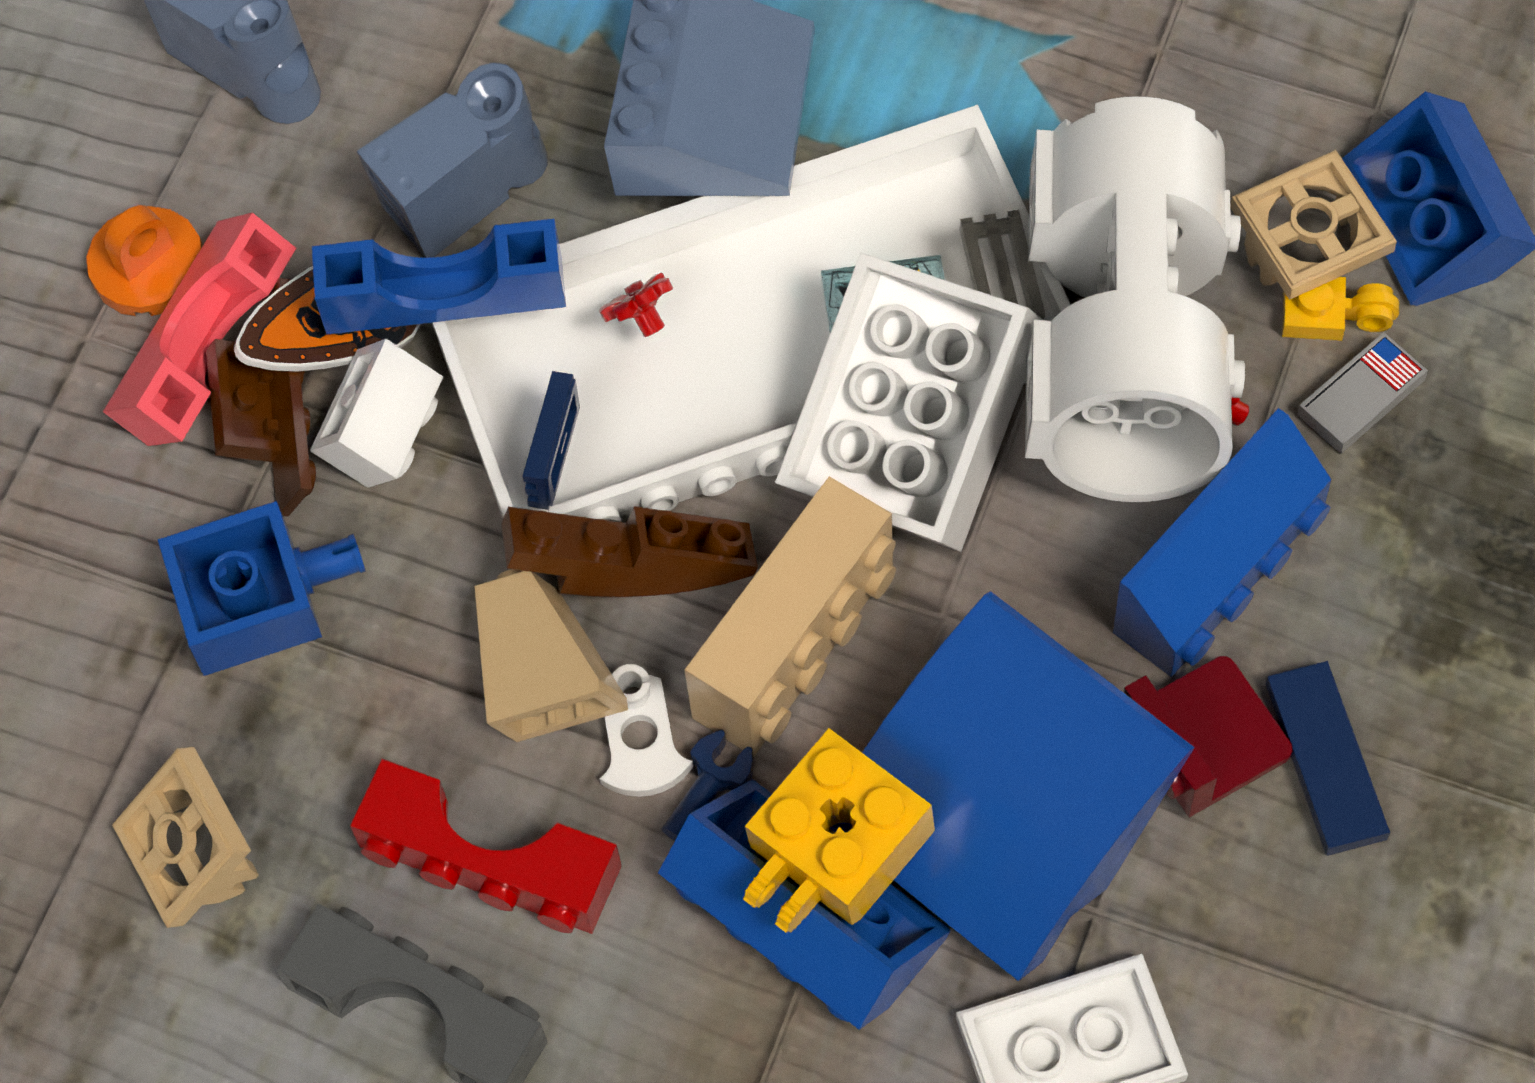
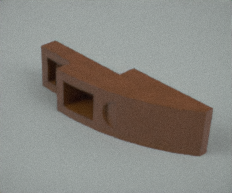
[501,506,758,597]

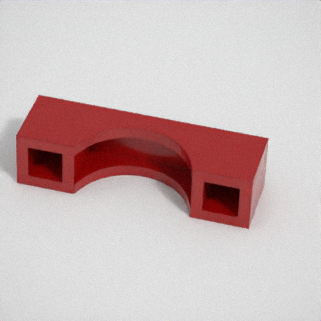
[350,759,622,934]

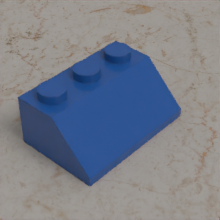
[1342,91,1535,306]

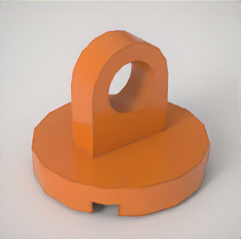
[86,205,203,316]

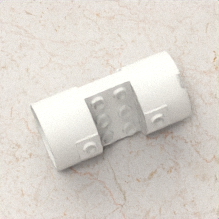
[1025,97,1245,502]

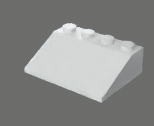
[775,252,1044,552]

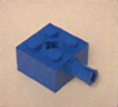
[157,501,366,676]

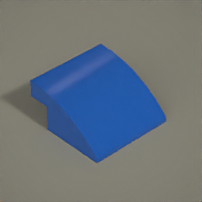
[830,591,1195,981]

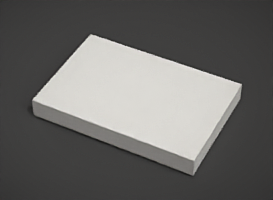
[956,954,1188,1083]

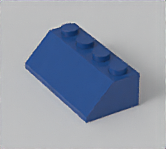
[1113,408,1332,677]
[658,779,951,1030]

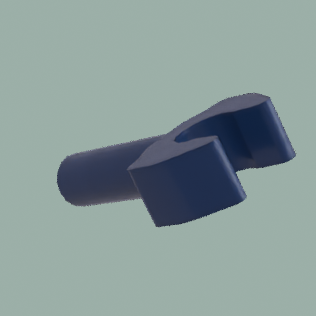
[661,730,753,841]

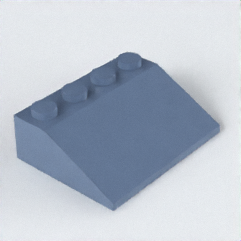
[604,0,815,196]

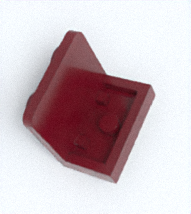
[1123,656,1292,818]

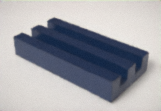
[522,371,580,510]

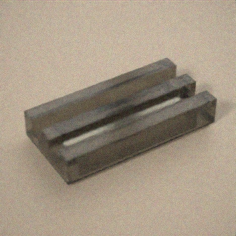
[959,210,1045,319]

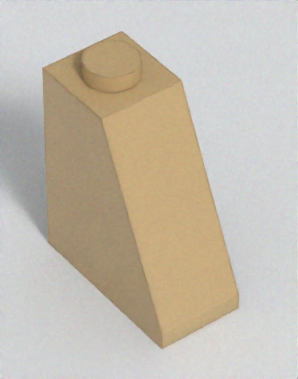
[474,569,628,742]

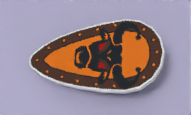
[234,266,420,372]

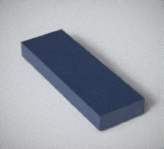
[1265,661,1390,856]

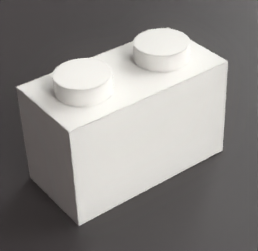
[310,339,443,488]

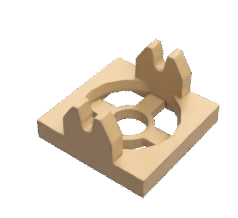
[1230,150,1397,300]
[112,747,259,928]

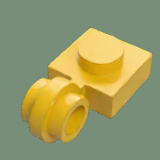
[1282,277,1399,341]

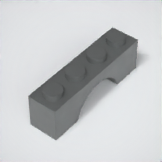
[276,903,547,1083]

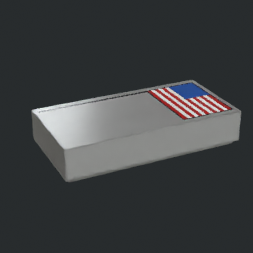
[1297,332,1428,454]

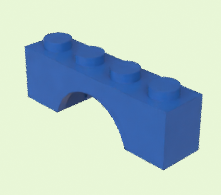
[312,219,566,335]

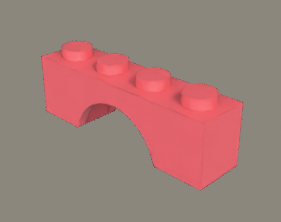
[103,212,296,446]

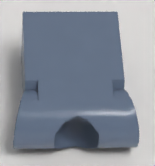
[144,0,321,124]
[357,63,548,258]

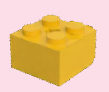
[743,728,935,933]

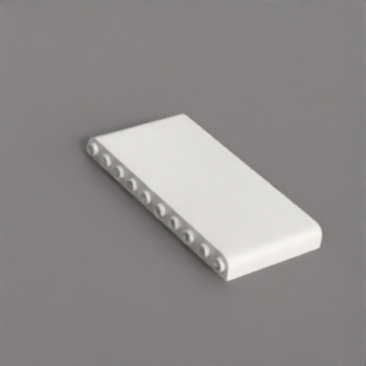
[432,105,1071,522]

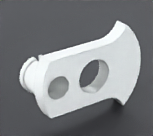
[599,664,693,797]

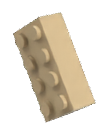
[684,476,896,757]

